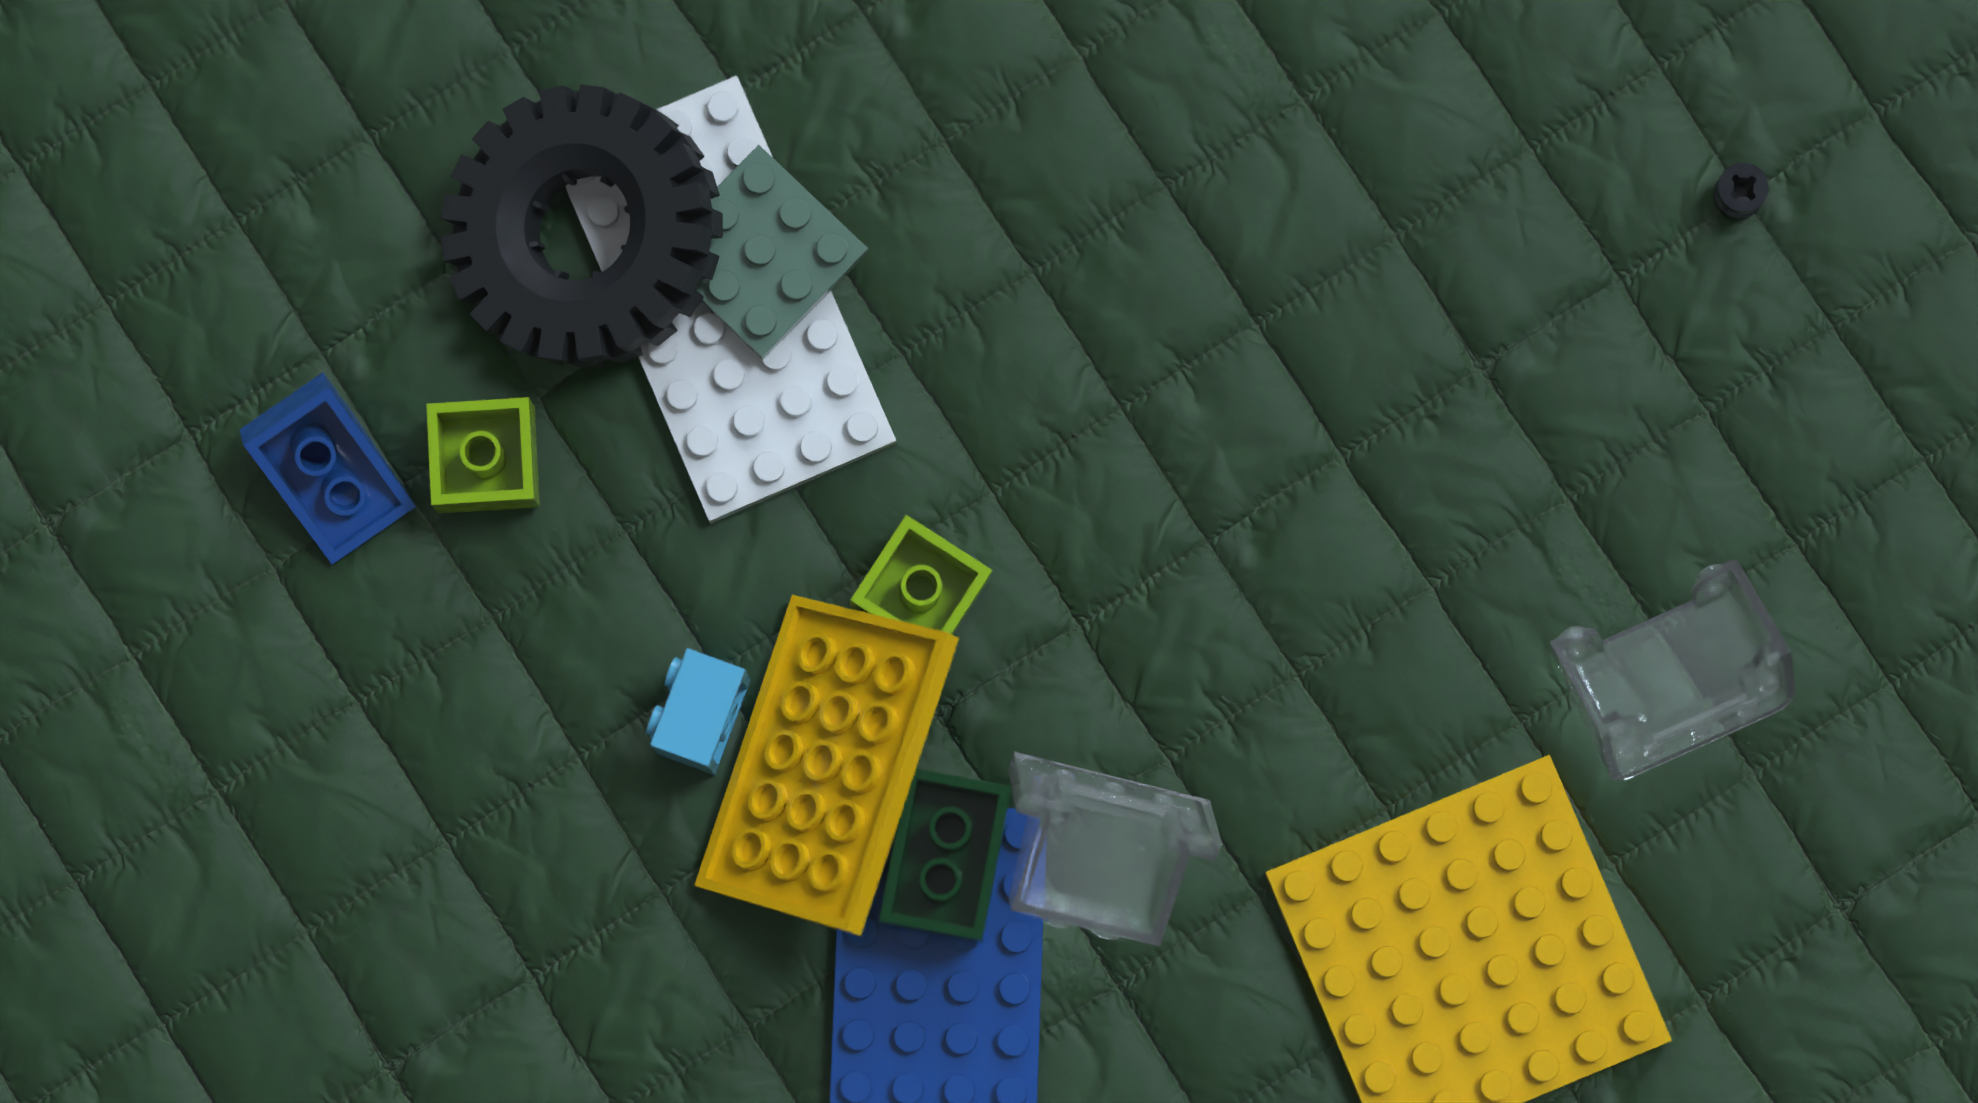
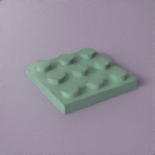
[695,145,869,360]

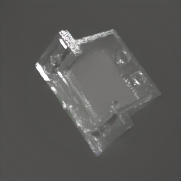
[1008,752,1222,946]

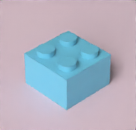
[646,648,751,775]

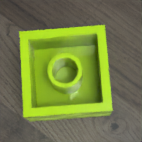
[426,397,540,514]
[849,515,993,635]

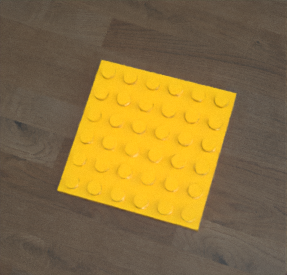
[1265,755,1672,1103]

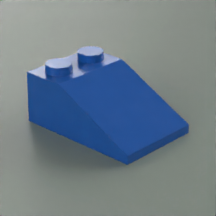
[240,372,416,564]

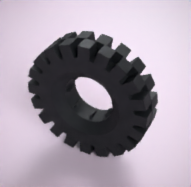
[441,84,723,368]

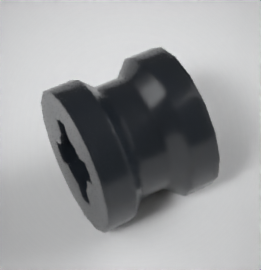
[1713,162,1769,220]

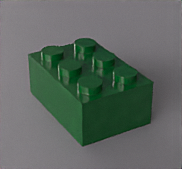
[879,768,1011,944]

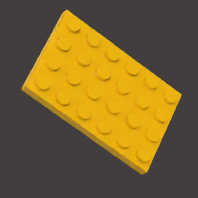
[694,595,959,936]

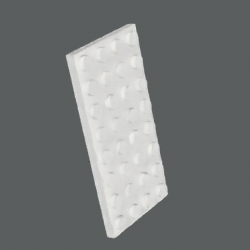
[565,76,897,524]

